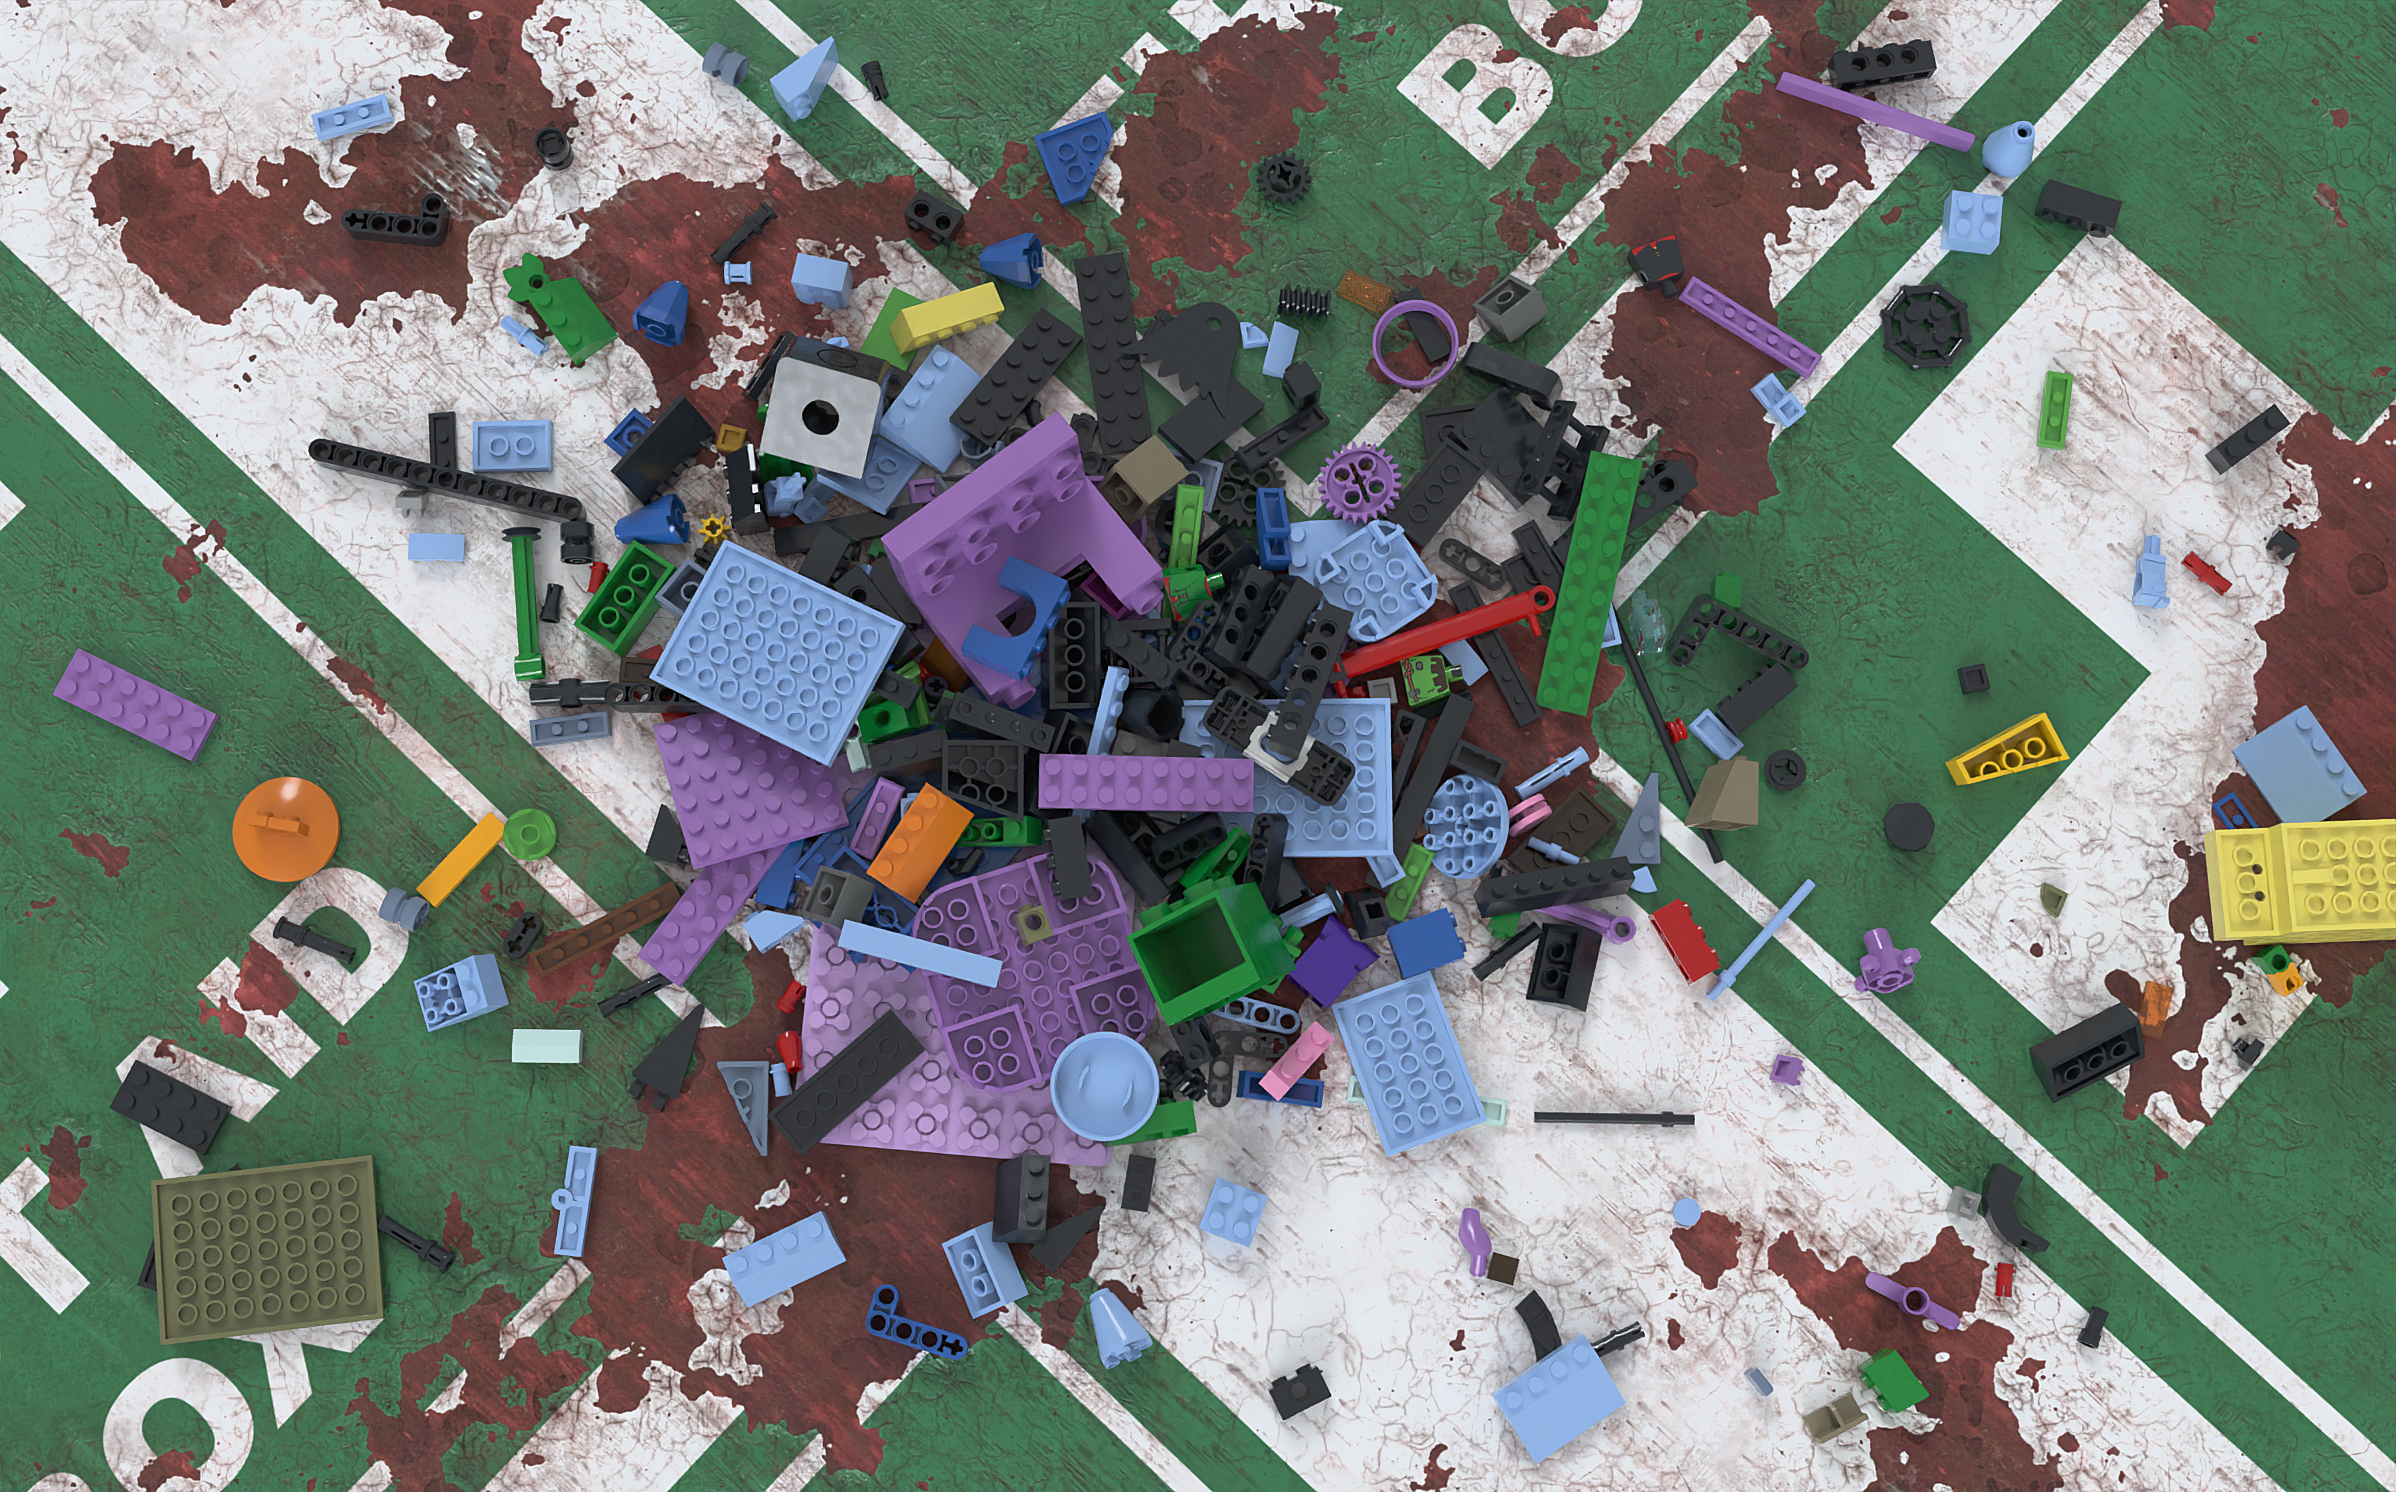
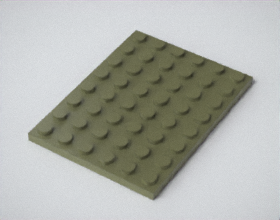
[151,1155,385,1345]

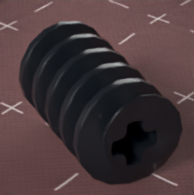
[1277,283,1331,321]

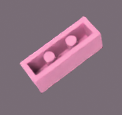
[1259,1021,1335,1101]

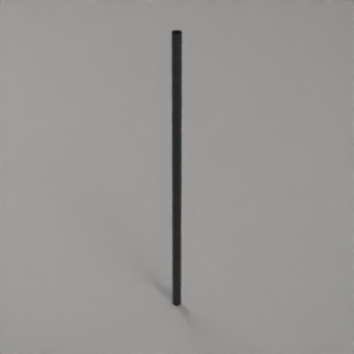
[1612,602,1724,864]

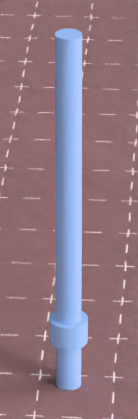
[1706,879,1816,1002]

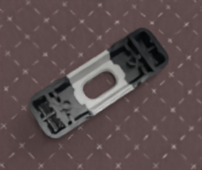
[1203,686,1355,807]

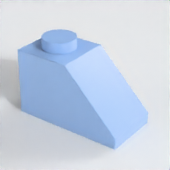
[743,910,808,954]

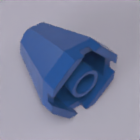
[979,233,1044,289]
[632,280,690,347]

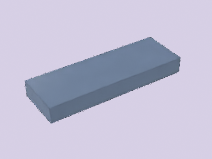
[529,710,612,747]

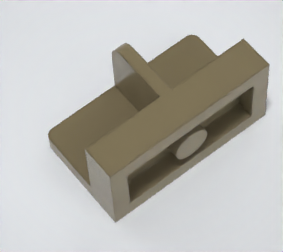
[1802,1392,1869,1444]

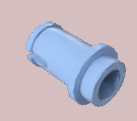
[769,1063,793,1097]

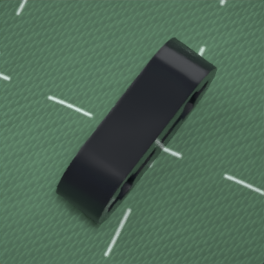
[503,912,544,959]

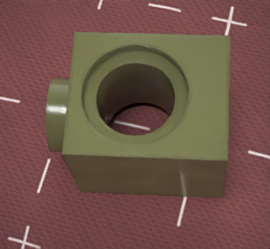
[1013,903,1053,947]

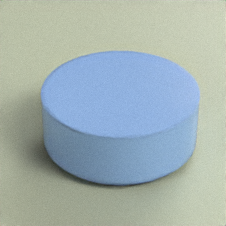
[1672,1198,1701,1225]

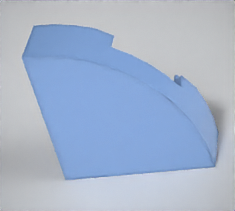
[1240,322,1269,349]
[1630,866,1657,893]

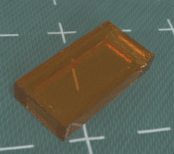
[2136,980,2174,1039]

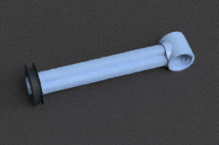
[1278,881,1347,935]

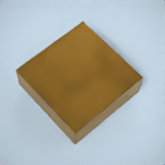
[715,423,748,453]

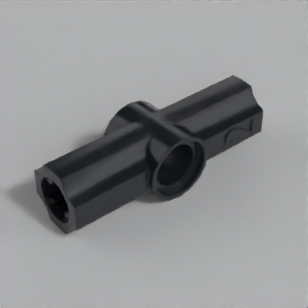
[529,678,611,708]

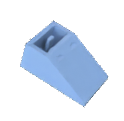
[414,954,509,1032]

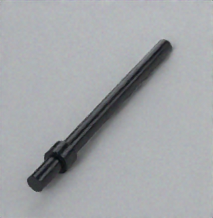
[1534,1111,1695,1128]

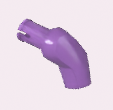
[1458,1208,1492,1277]

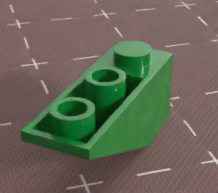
[957,816,1042,848]

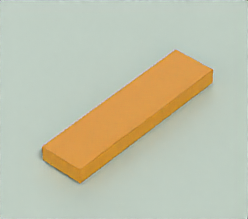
[416,812,505,908]

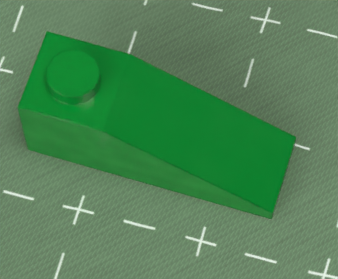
[1178,826,1251,889]

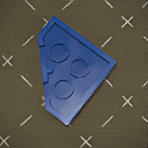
[1034,111,1114,207]

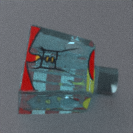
[1628,590,1669,657]

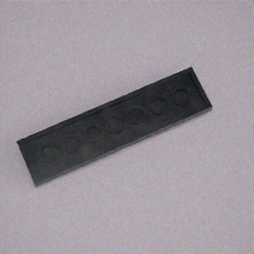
[1073,252,1152,456]

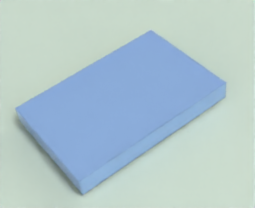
[473,420,552,474]

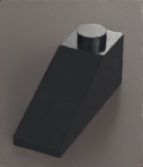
[1029,1205,1106,1273]

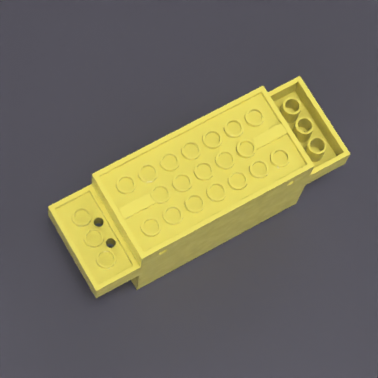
[2204,819,2396,945]

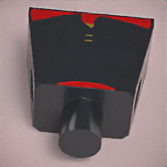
[1627,233,1684,299]

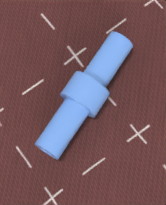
[1527,836,1580,865]

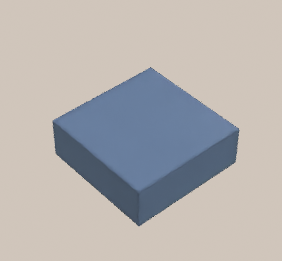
[1744,1368,1774,1396]

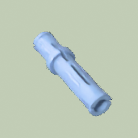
[1514,746,1589,801]

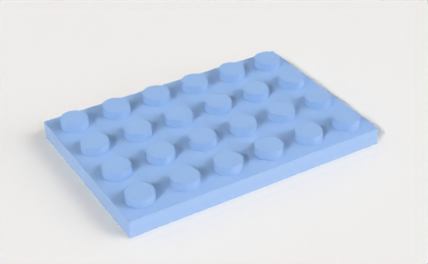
[1330,970,1487,1157]

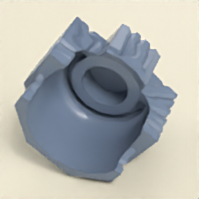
[958,435,1007,470]

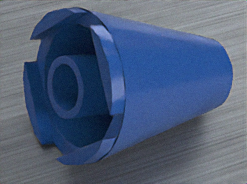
[614,493,690,545]

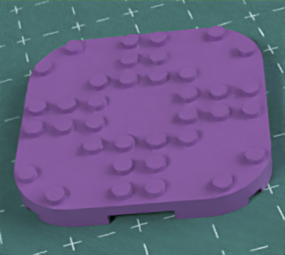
[911,852,1155,1093]

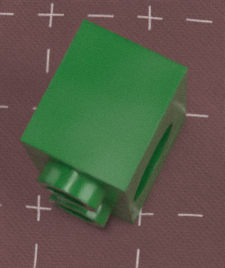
[857,699,921,745]

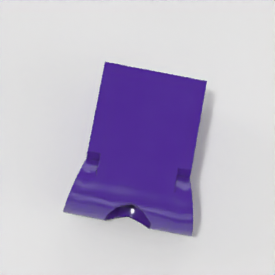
[1285,914,1380,1012]

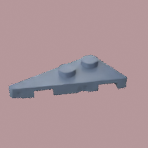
[1609,773,1660,865]
[717,1061,770,1156]

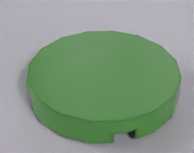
[503,808,557,861]

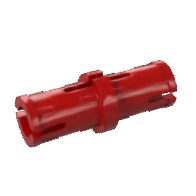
[2181,551,2233,596]

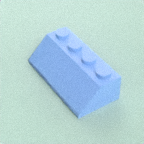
[722,1211,847,1308]

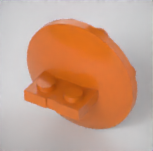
[232,777,341,882]

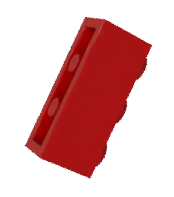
[1648,898,1720,985]

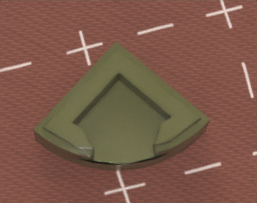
[2040,882,2068,918]

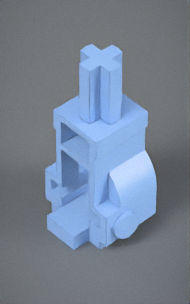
[763,472,806,518]
[2132,534,2170,610]

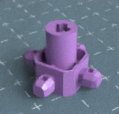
[1854,928,1921,994]

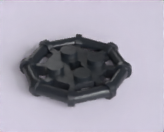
[1879,282,1973,371]

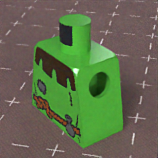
[1400,655,1464,710]

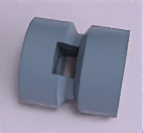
[702,42,749,87]
[379,887,430,933]

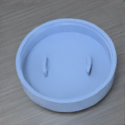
[1050,1032,1160,1141]

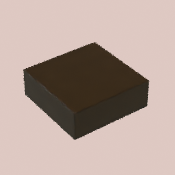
[1486,1252,1520,1286]

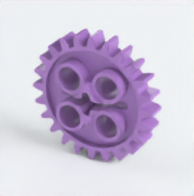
[1318,441,1402,525]

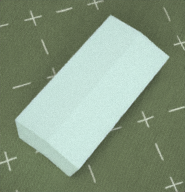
[512,1029,584,1063]

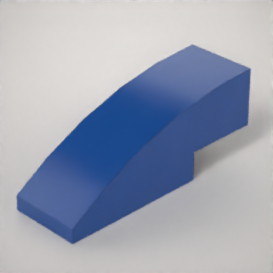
[1256,488,1292,571]
[1236,1070,1325,1108]

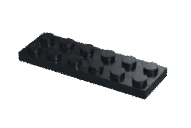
[949,308,1083,449]
[767,1009,926,1157]

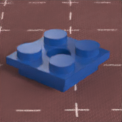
[603,407,654,457]

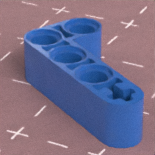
[866,1284,969,1360]

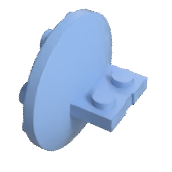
[1423,774,1509,879]

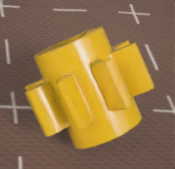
[698,513,732,547]

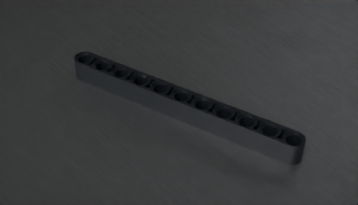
[308,438,587,523]

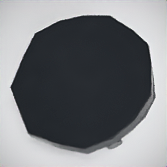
[1883,803,1935,852]

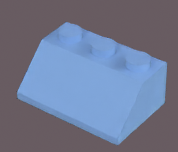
[942,1221,1028,1319]

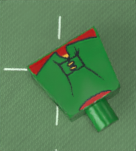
[1162,564,1225,622]

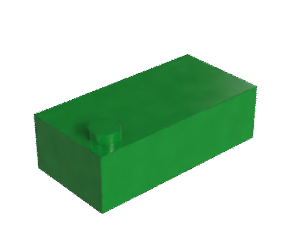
[573,540,677,658]

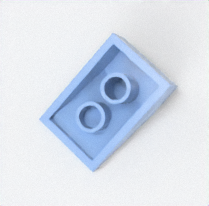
[770,36,840,122]

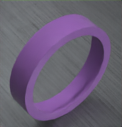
[1372,300,1459,388]

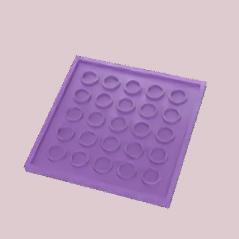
[653,713,849,869]

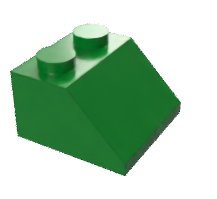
[1857,1348,1929,1413]

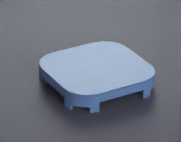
[1313,519,1438,644]

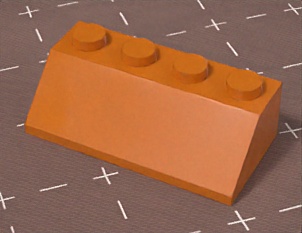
[866,782,974,904]

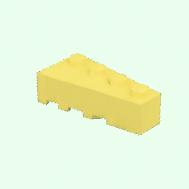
[889,282,1005,355]

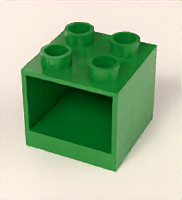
[1126,875,1297,1026]

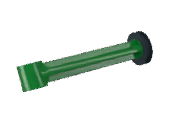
[502,527,546,682]

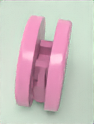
[1508,794,1552,837]

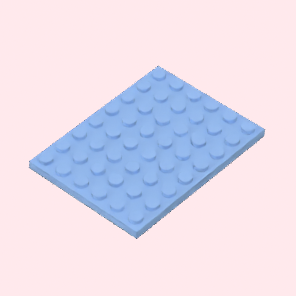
[649,539,906,767]
[1179,698,1393,859]

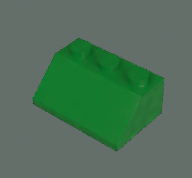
[527,277,618,366]

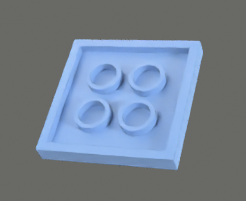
[817,437,922,515]

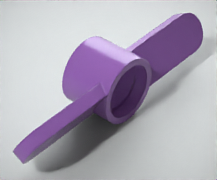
[1866,1272,1960,1330]

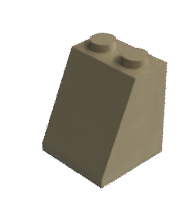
[1096,435,1190,528]
[1684,756,1759,831]

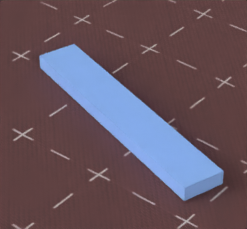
[838,919,1003,988]

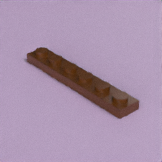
[529,880,682,978]

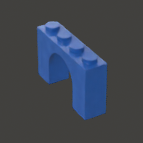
[961,555,1071,682]

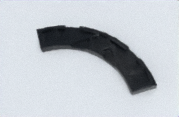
[1514,1290,1562,1362]

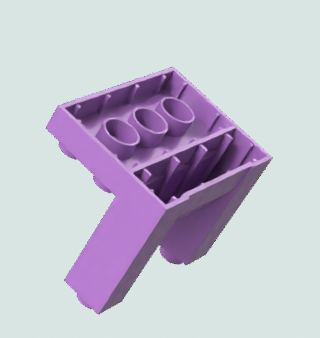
[881,411,1165,709]

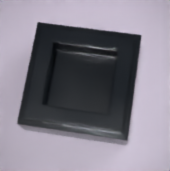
[1957,663,1990,695]

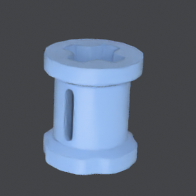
[724,261,753,285]

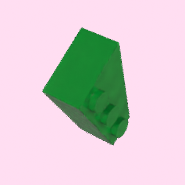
[1105,1099,1197,1148]

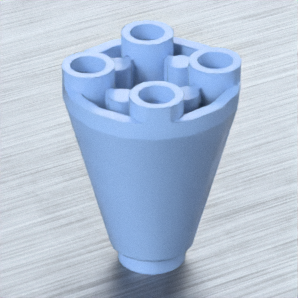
[1982,121,2035,178]
[1089,1288,1153,1369]

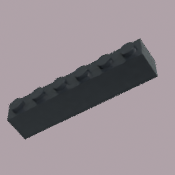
[1474,856,1636,919]

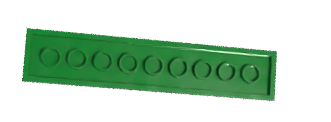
[1536,450,1643,716]

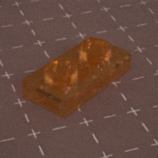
[1336,269,1393,314]

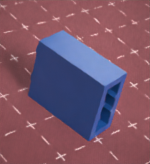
[1386,907,1467,980]

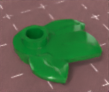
[503,253,551,302]

